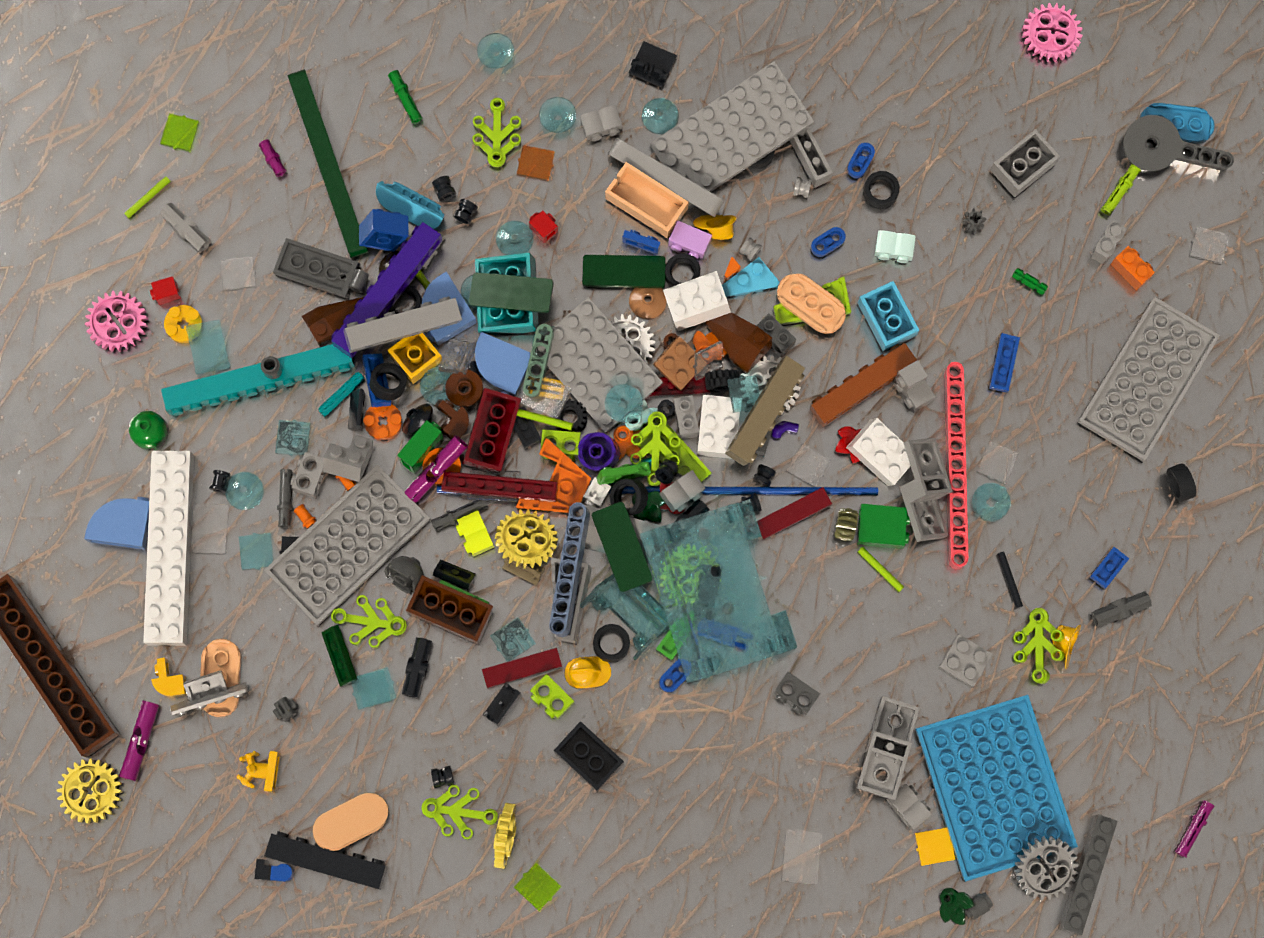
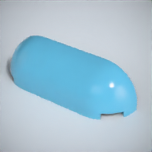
[376,181,444,229]

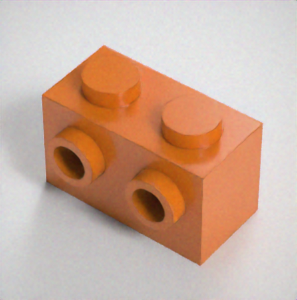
[1110,246,1155,291]

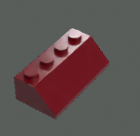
[462,388,521,472]

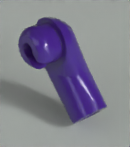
[772,421,799,439]

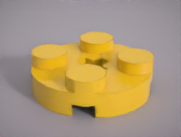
[164,305,203,343]

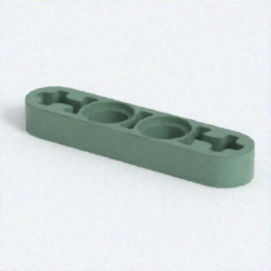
[523,324,554,398]

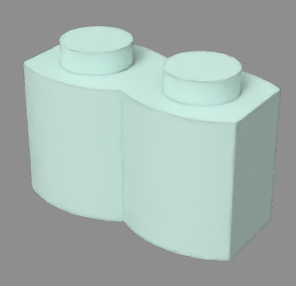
[874,230,916,263]

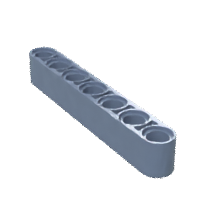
[549,502,590,638]

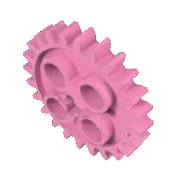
[1022,3,1083,62]
[85,291,148,352]

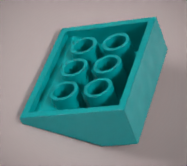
[475,253,539,333]

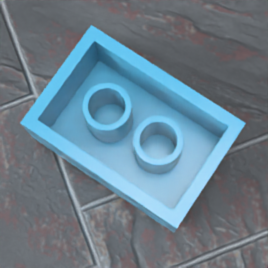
[857,281,919,352]

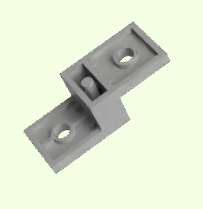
[900,438,953,542]
[856,696,920,801]

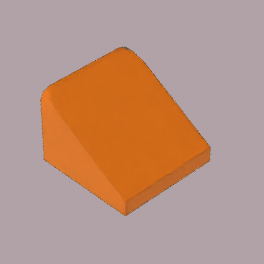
[724,257,741,282]

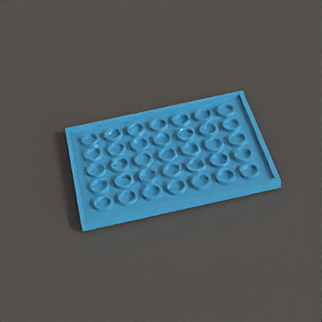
[915,695,1078,882]

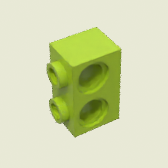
[541,429,581,461]
[530,674,575,720]

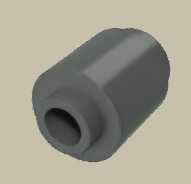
[261,356,283,379]
[964,892,993,920]

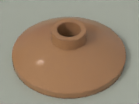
[629,288,667,319]

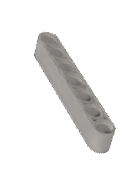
[608,138,724,217]

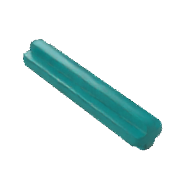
[318,372,364,416]

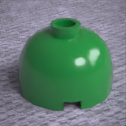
[128,411,168,449]

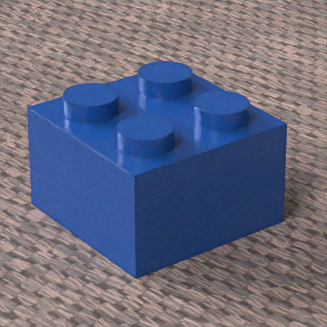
[359,209,409,252]

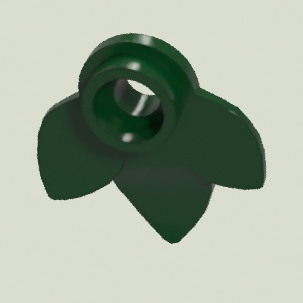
[632,491,666,522]
[940,888,974,925]

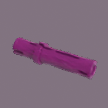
[1175,800,1215,858]

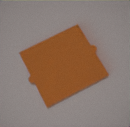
[517,145,555,181]

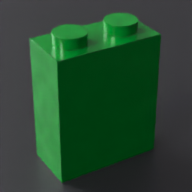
[397,420,444,475]
[857,504,910,549]

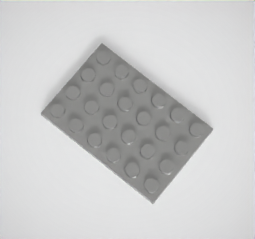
[531,297,663,433]

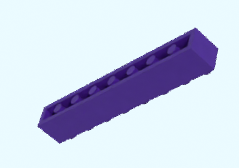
[331,222,442,358]

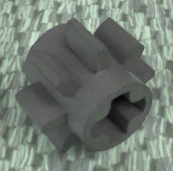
[962,208,986,233]
[273,697,298,721]

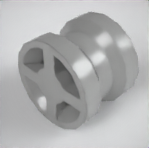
[793,177,812,198]
[739,237,762,261]

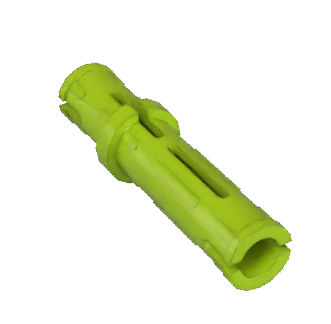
[1101,164,1141,216]

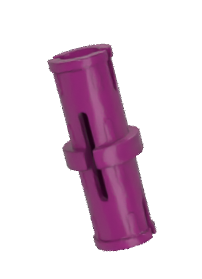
[259,139,287,177]

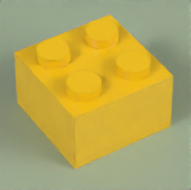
[388,333,443,384]

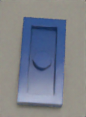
[622,230,660,254]
[1090,547,1129,589]

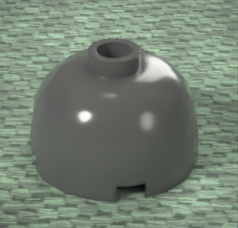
[384,556,424,594]

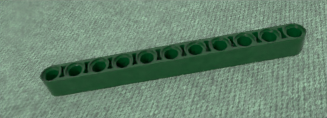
[287,69,368,258]

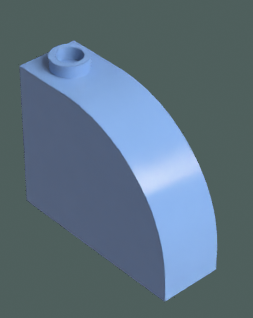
[422,272,477,346]
[475,332,531,397]
[84,497,149,550]

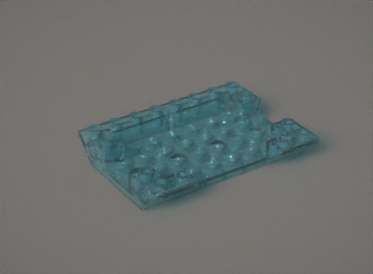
[640,499,797,683]

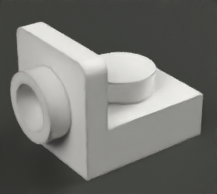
[583,477,611,508]

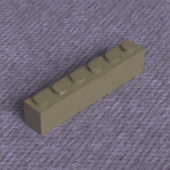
[725,355,805,466]

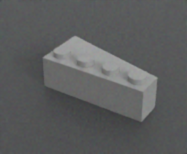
[551,558,592,644]

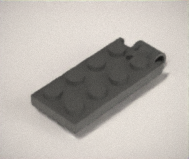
[273,238,369,299]

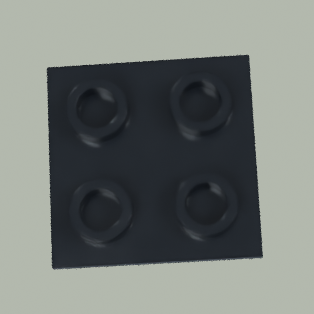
[629,41,677,88]

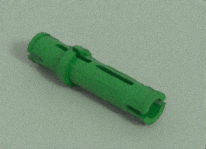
[388,70,423,124]

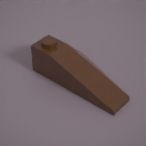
[301,297,364,347]
[705,312,772,374]

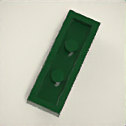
[321,625,357,687]

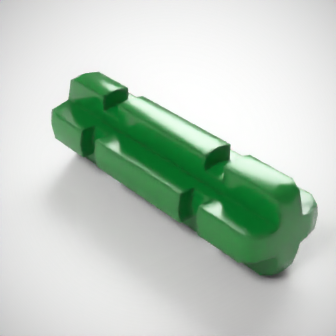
[1012,268,1048,295]

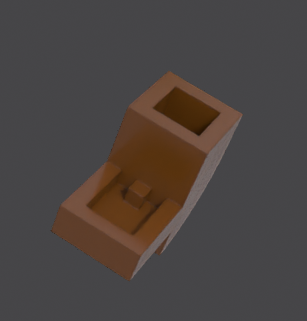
[434,399,469,439]

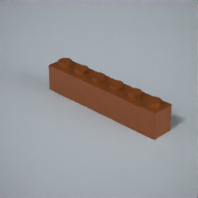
[810,343,917,427]

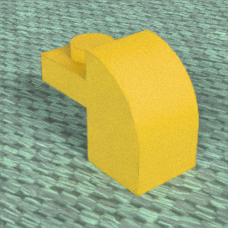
[151,657,187,698]

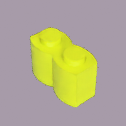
[456,511,494,557]

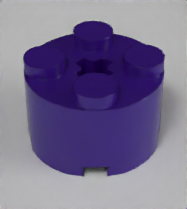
[578,432,621,473]

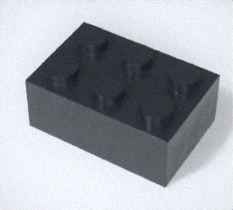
[554,721,624,792]

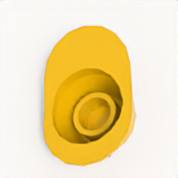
[693,215,736,240]
[1052,625,1081,669]
[564,656,611,689]

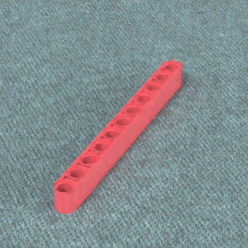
[944,362,969,570]

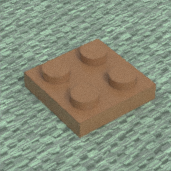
[653,336,706,390]

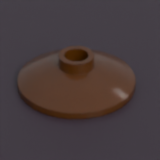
[445,369,483,407]

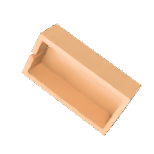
[605,162,689,239]

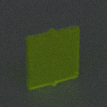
[160,113,199,152]
[514,863,561,911]

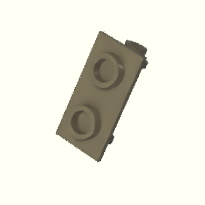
[502,557,545,586]

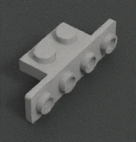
[170,670,248,715]

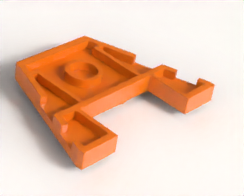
[516,438,591,513]

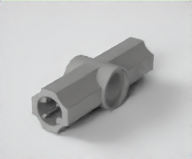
[160,202,211,253]

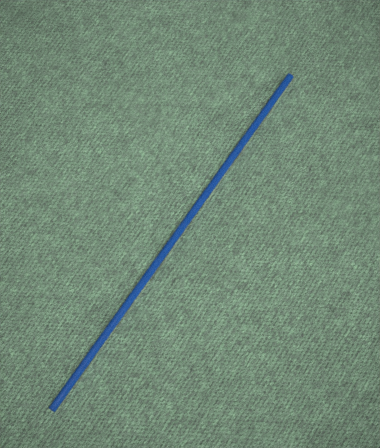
[437,485,878,495]

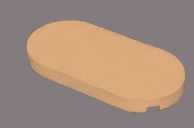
[777,273,846,334]
[200,639,241,717]
[313,793,388,851]

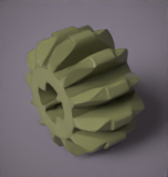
[835,508,858,541]

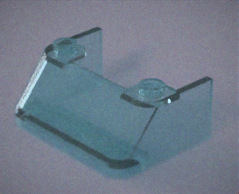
[580,574,675,660]

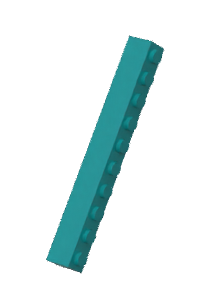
[161,344,354,416]

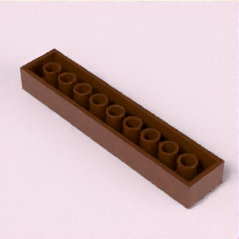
[0,574,120,758]

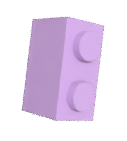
[668,221,712,260]

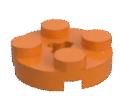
[363,404,402,440]

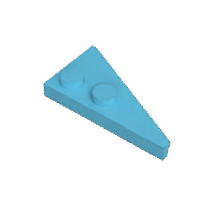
[722,257,780,297]

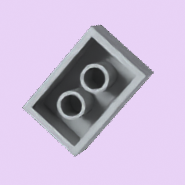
[990,129,1060,198]

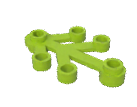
[472,98,521,167]
[630,412,681,486]
[331,595,407,648]
[1014,608,1064,684]
[421,785,498,840]

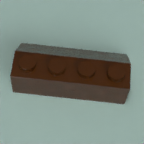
[406,575,493,645]

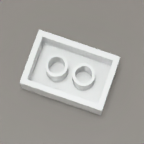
[663,271,731,331]
[697,395,741,459]
[846,418,910,486]

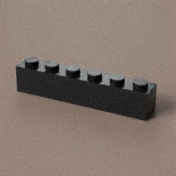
[264,831,387,890]

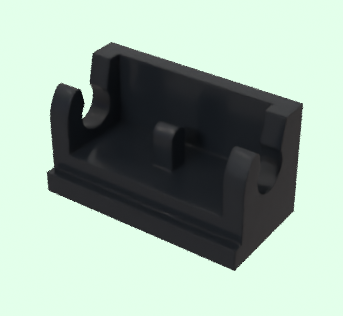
[483,683,521,727]

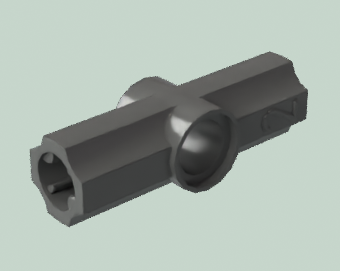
[1091,591,1152,628]

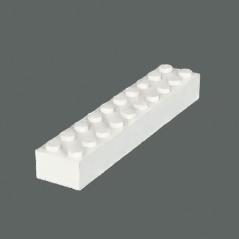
[143,451,194,646]

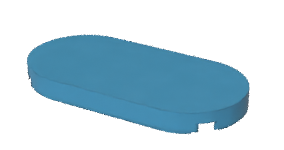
[1140,103,1215,145]

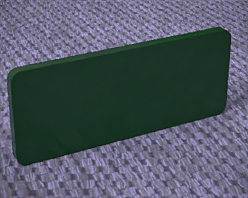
[582,255,665,288]
[469,272,554,313]
[592,502,653,592]

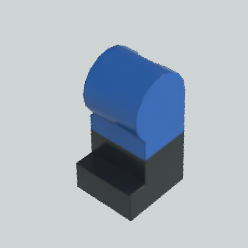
[254,859,294,882]

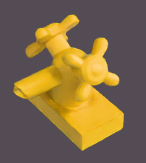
[237,751,280,793]

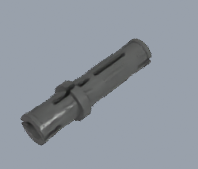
[277,469,292,528]
[431,497,489,531]

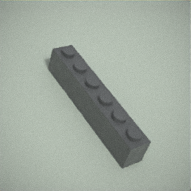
[1059,814,1118,936]

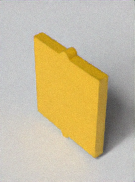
[915,828,955,866]

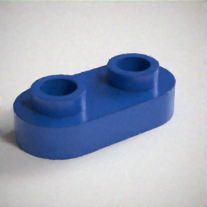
[847,143,875,178]
[811,227,846,257]
[659,659,692,693]

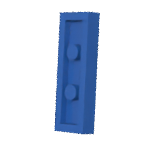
[989,333,1020,393]
[362,353,391,407]

